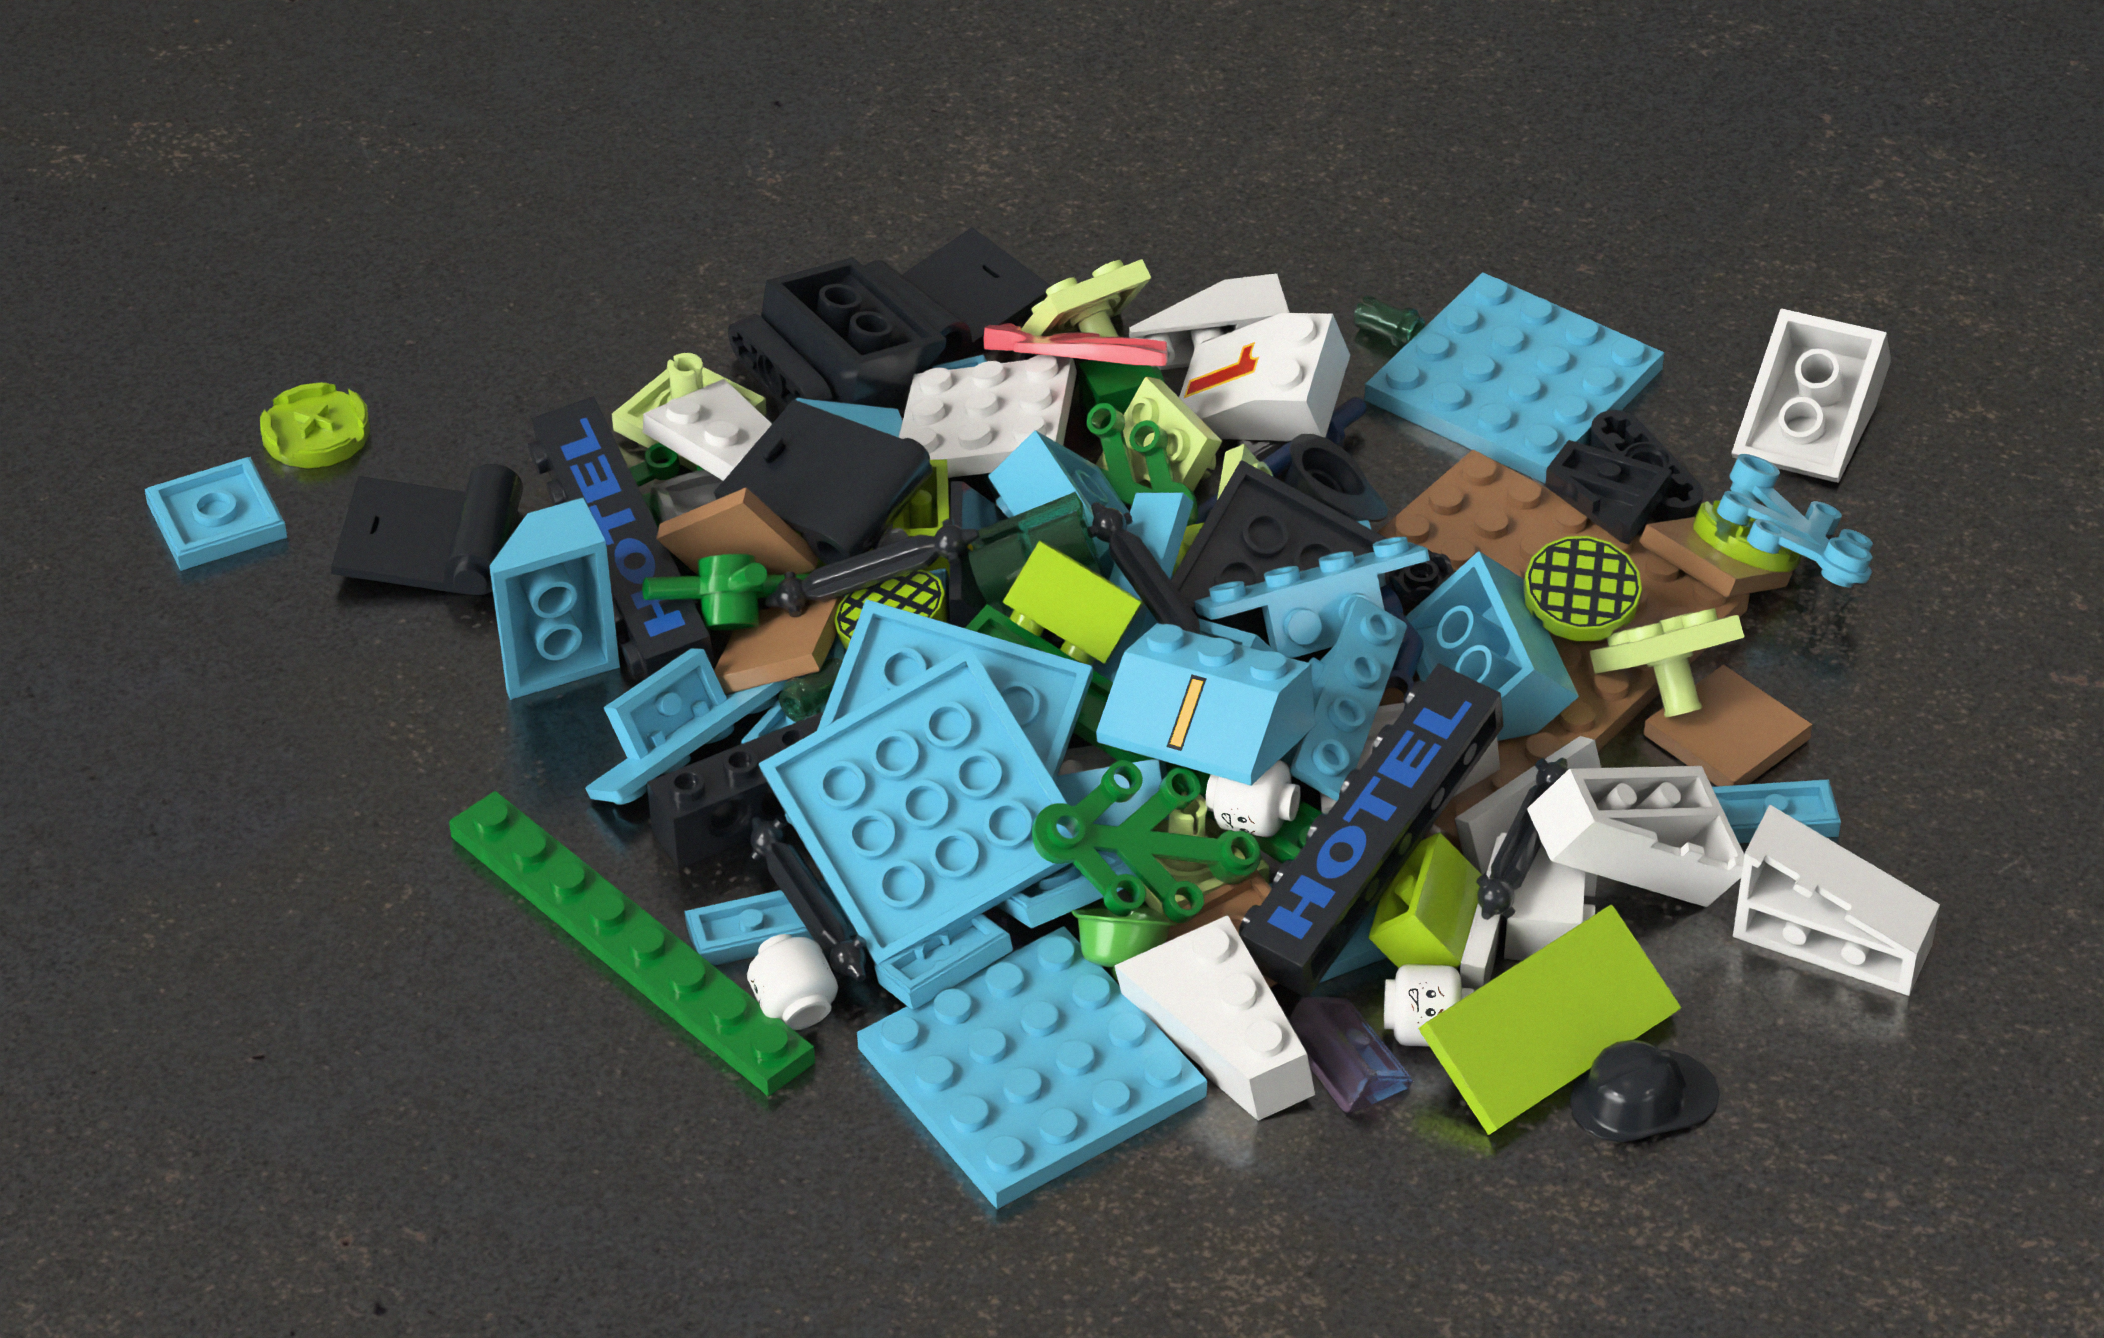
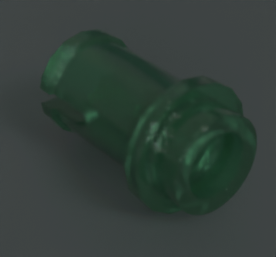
[1354,295,1425,349]
[779,657,843,722]

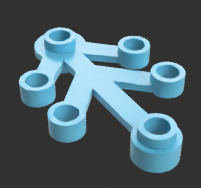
[1717,454,1873,587]

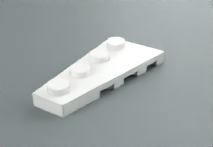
[643,379,772,481]

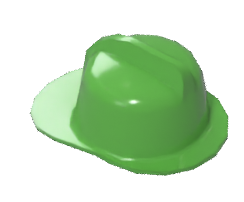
[1071,898,1177,980]

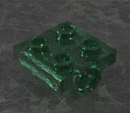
[969,492,1105,618]

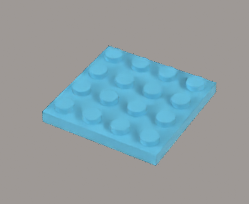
[1364,272,1664,484]
[785,599,1093,825]
[759,646,1073,966]
[857,926,1207,1209]

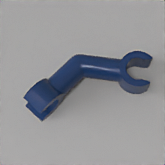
[1380,585,1424,703]

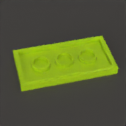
[1418,904,1681,1135]

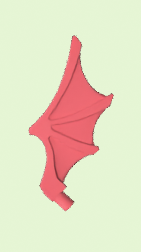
[984,323,1168,366]

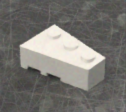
[1527,766,1744,907]
[1733,805,1940,996]
[1114,915,1315,1121]

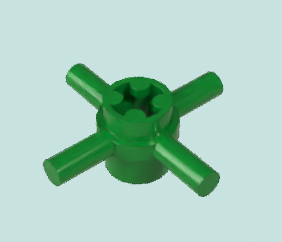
[642,554,809,631]

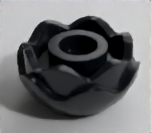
[1385,549,1456,610]

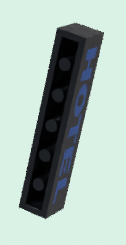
[528,396,716,679]
[1239,663,1504,998]

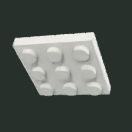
[899,354,1077,478]

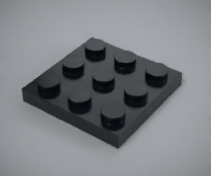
[1171,460,1388,663]

